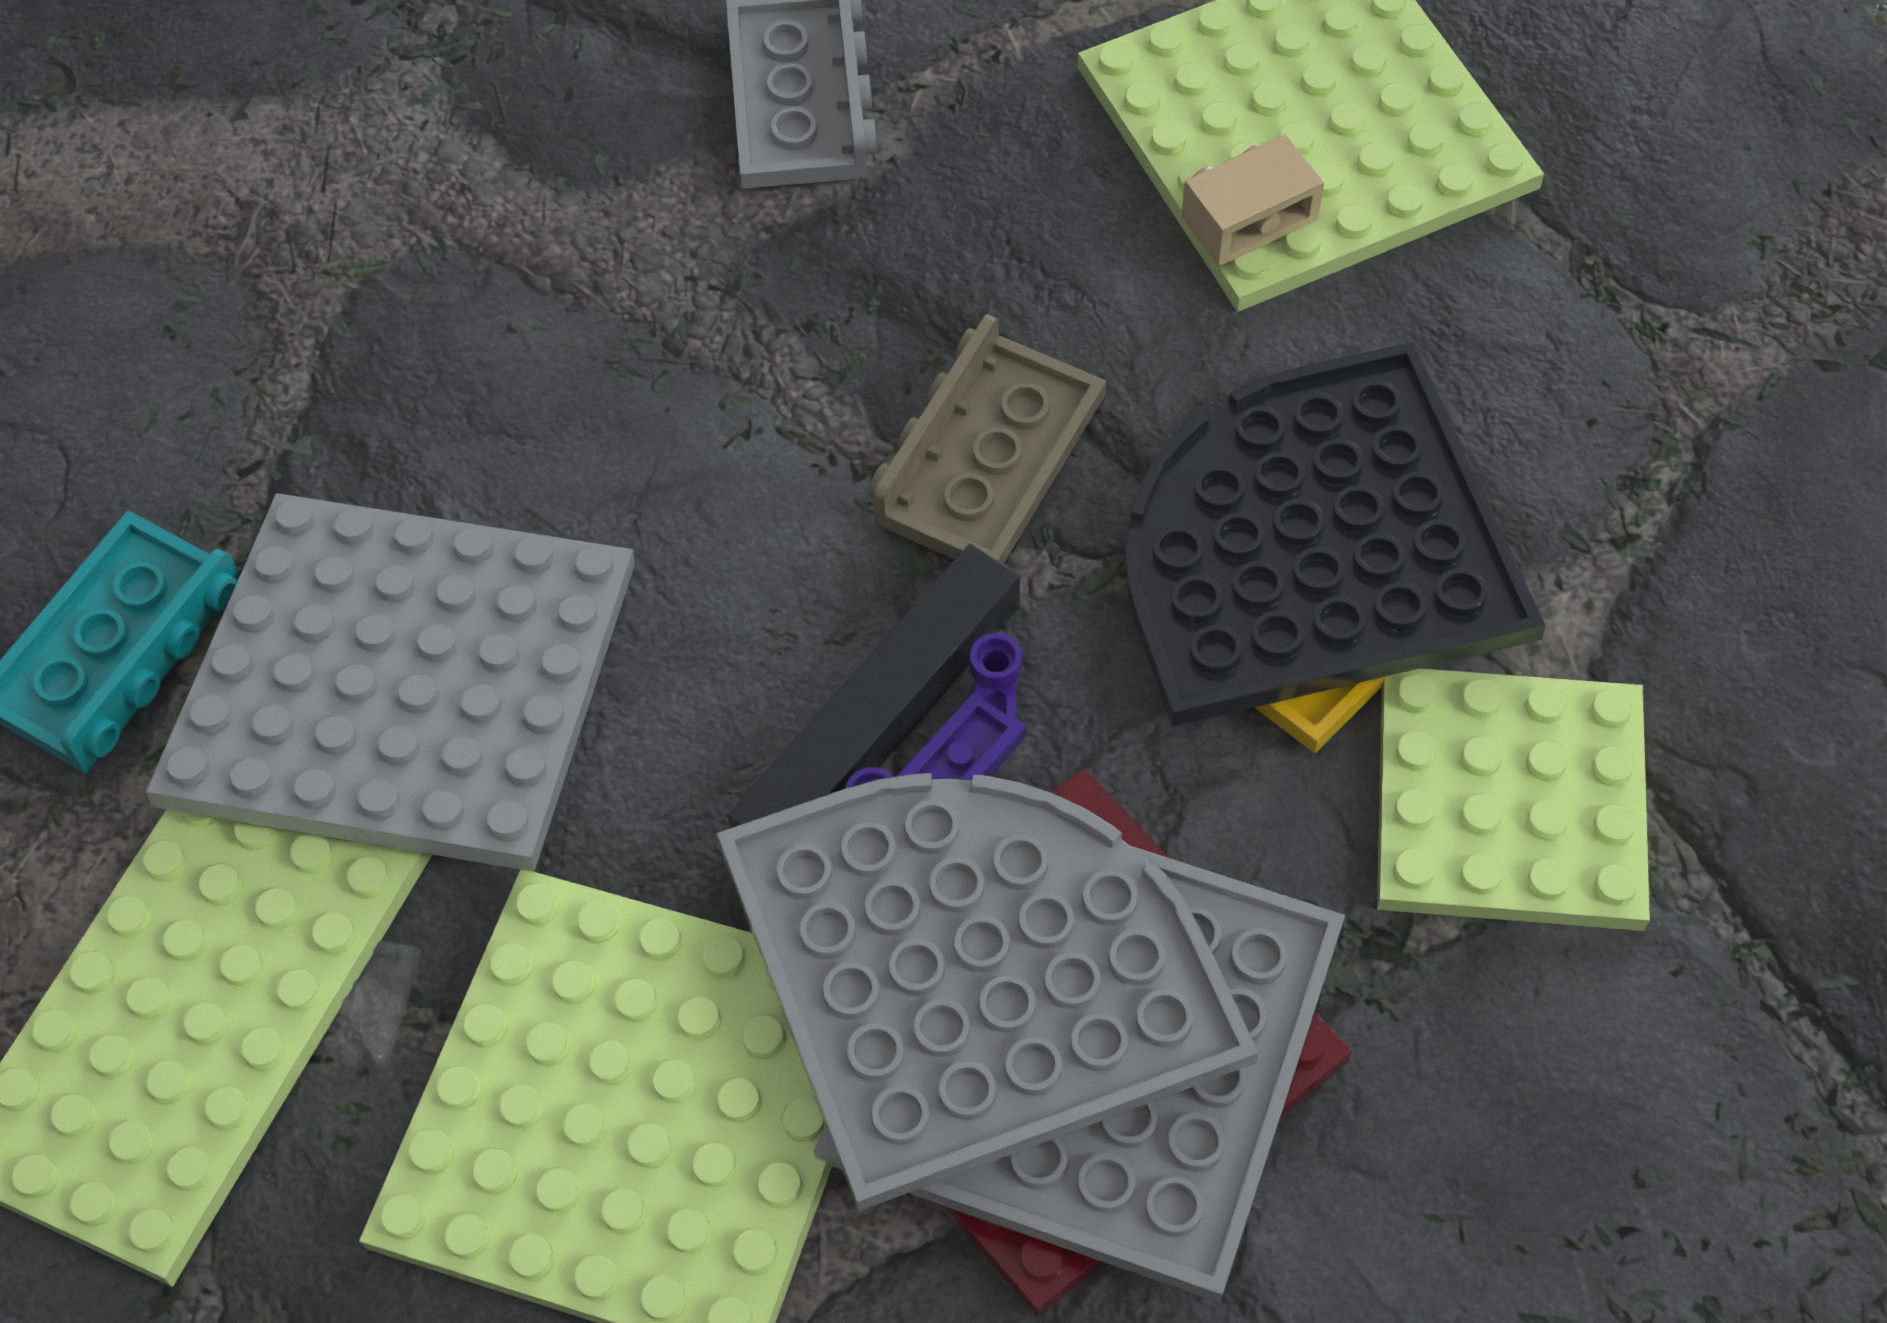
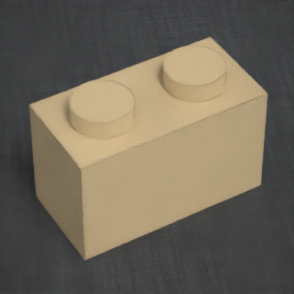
[1181,134,1324,267]

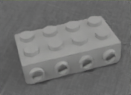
[726,0,877,189]

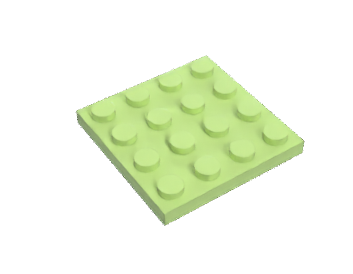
[1377,668,1650,931]

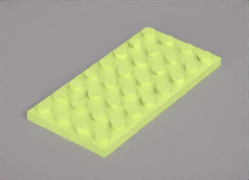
[0,809,432,1287]

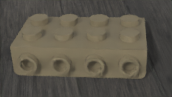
[869,314,1107,564]

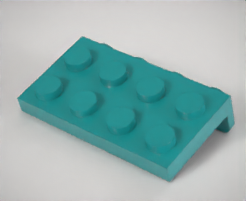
[0,510,240,774]

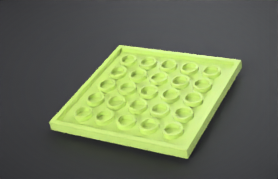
[1078,0,1544,312]
[359,870,832,1323]

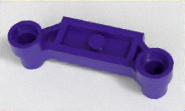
[846,633,1026,788]

